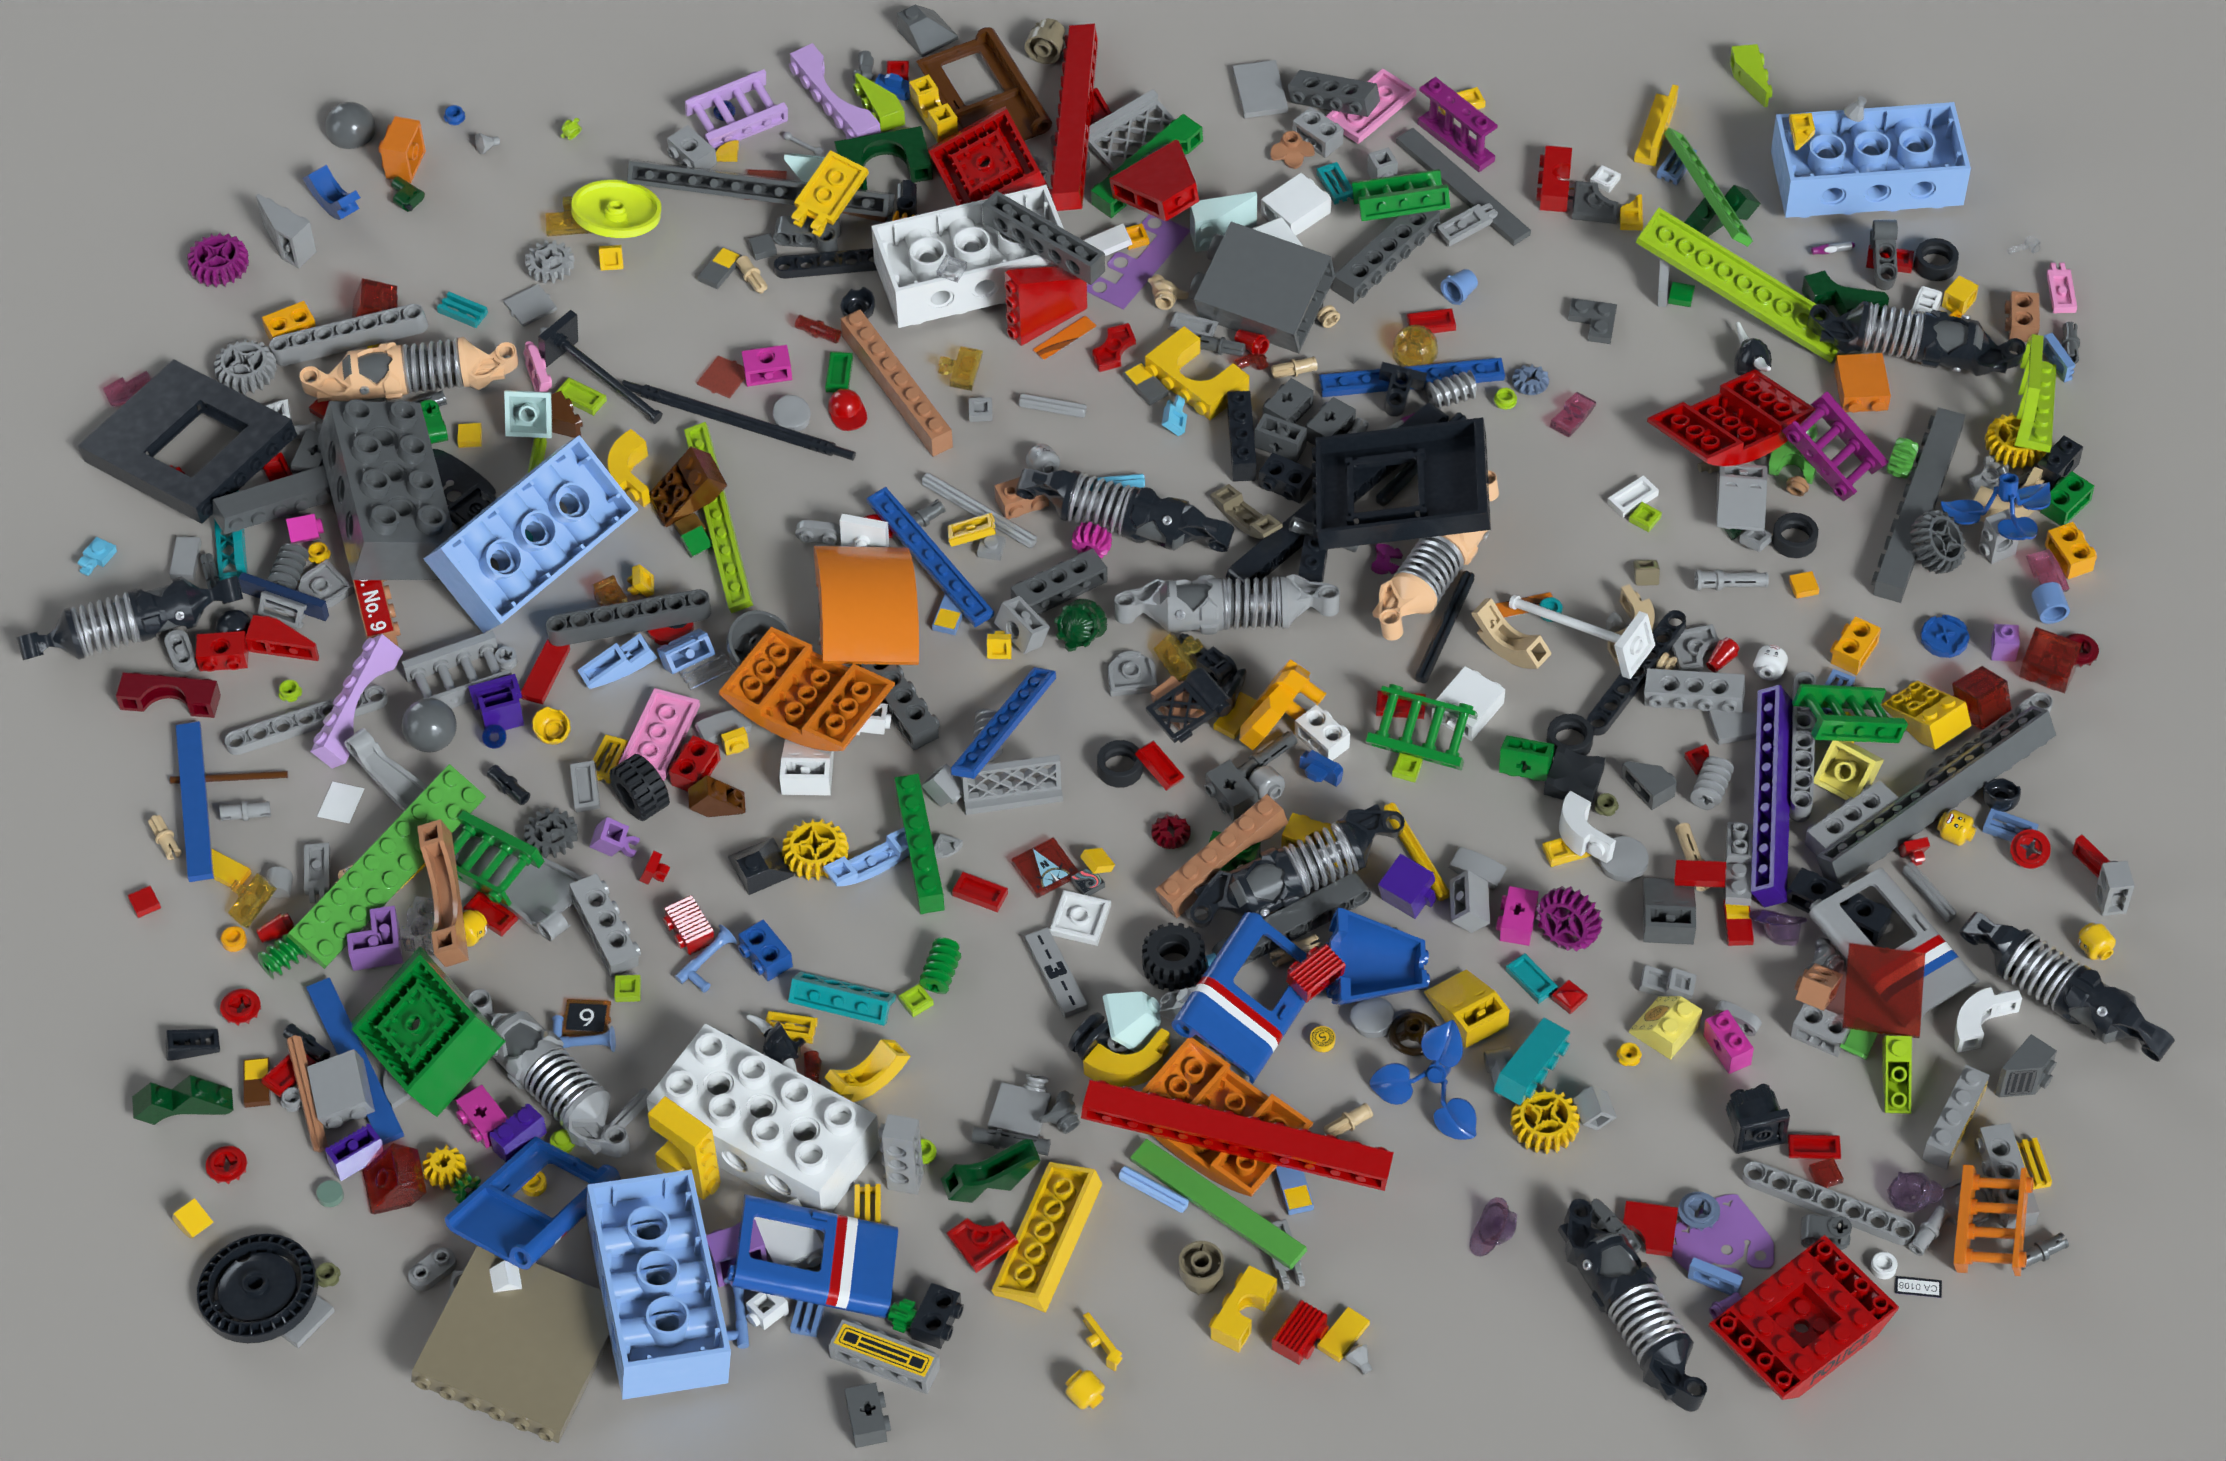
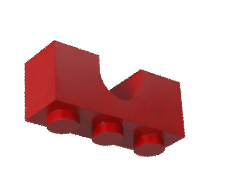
[1536,146,1572,212]

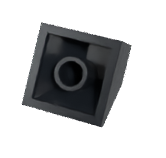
[728,837,794,895]

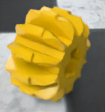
[422,1144,467,1190]

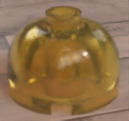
[1392,325,1438,366]

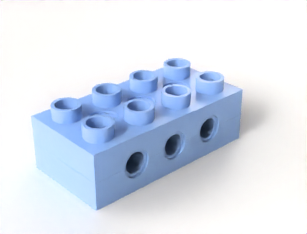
[1771,102,1971,218]
[423,435,638,633]
[586,1169,731,1400]

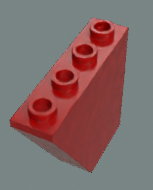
[1109,140,1199,221]
[1004,266,1088,346]

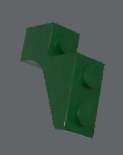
[1684,185,1761,237]
[1802,270,1889,316]
[132,1075,234,1125]
[941,1139,1041,1203]

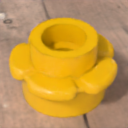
[308,542,331,564]
[1616,1042,1642,1066]

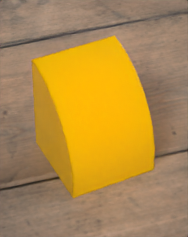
[172,1198,214,1239]

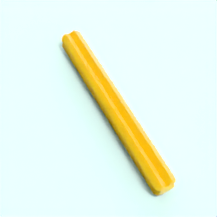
[1384,802,1450,901]

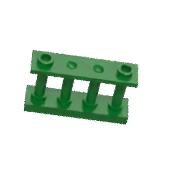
[1352,169,1450,221]
[1366,684,1478,771]
[1792,684,1908,743]
[453,810,545,907]

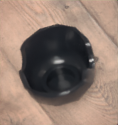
[840,287,875,319]
[215,609,251,634]
[1983,778,2021,812]

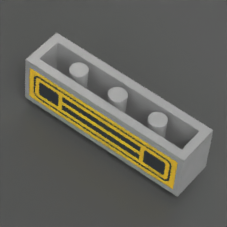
[1922,1065,1990,1170]
[829,1319,940,1394]

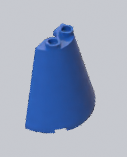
[1325,908,1430,1005]

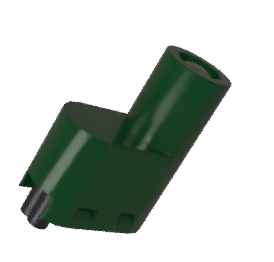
[391,176,425,212]

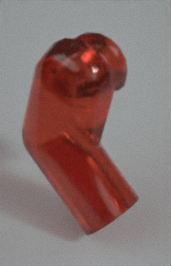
[1233,354,1269,370]

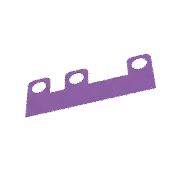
[1087,214,1190,310]

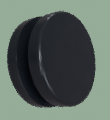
[1068,1012,1111,1061]

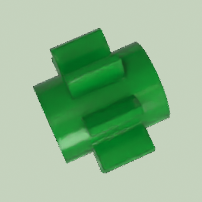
[451,1172,481,1203]
[888,1298,918,1333]

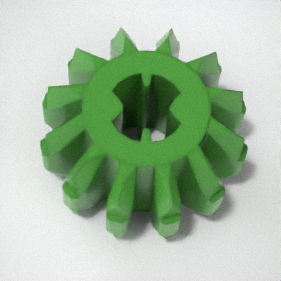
[1887,437,1919,479]

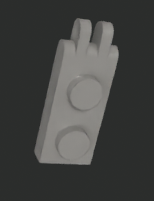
[1437,203,1498,247]
[304,843,331,903]

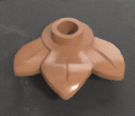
[1270,131,1315,169]

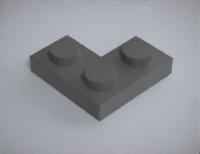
[1568,298,1617,344]

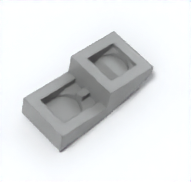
[695,709,752,743]
[1448,847,1507,890]
[1639,965,1697,998]

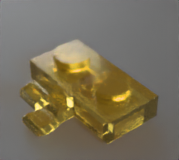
[546,196,592,237]
[938,346,983,391]
[1153,633,1203,682]
[228,873,277,929]

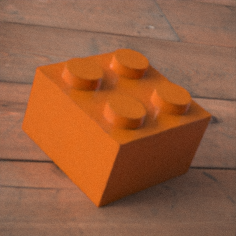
[378,116,426,183]

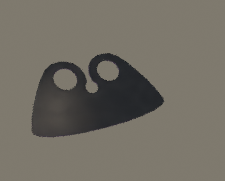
[433,449,496,505]

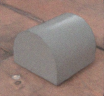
[264,867,293,898]

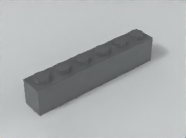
[213,465,333,535]

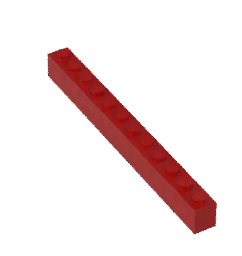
[1049,23,1098,211]
[1081,1080,1394,1191]

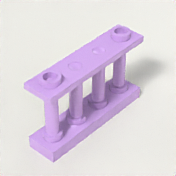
[685,69,788,150]

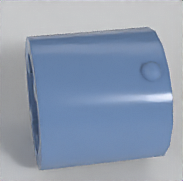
[2032,582,2070,624]

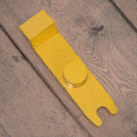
[1083,1312,1123,1371]

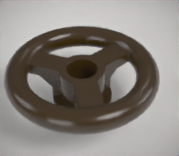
[1389,1012,1437,1056]

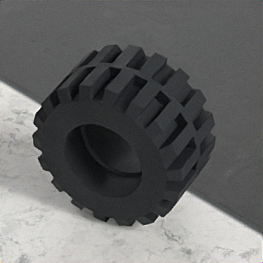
[609,754,670,821]
[1142,923,1205,992]

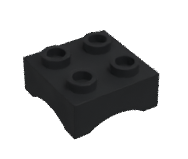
[1544,745,1606,807]

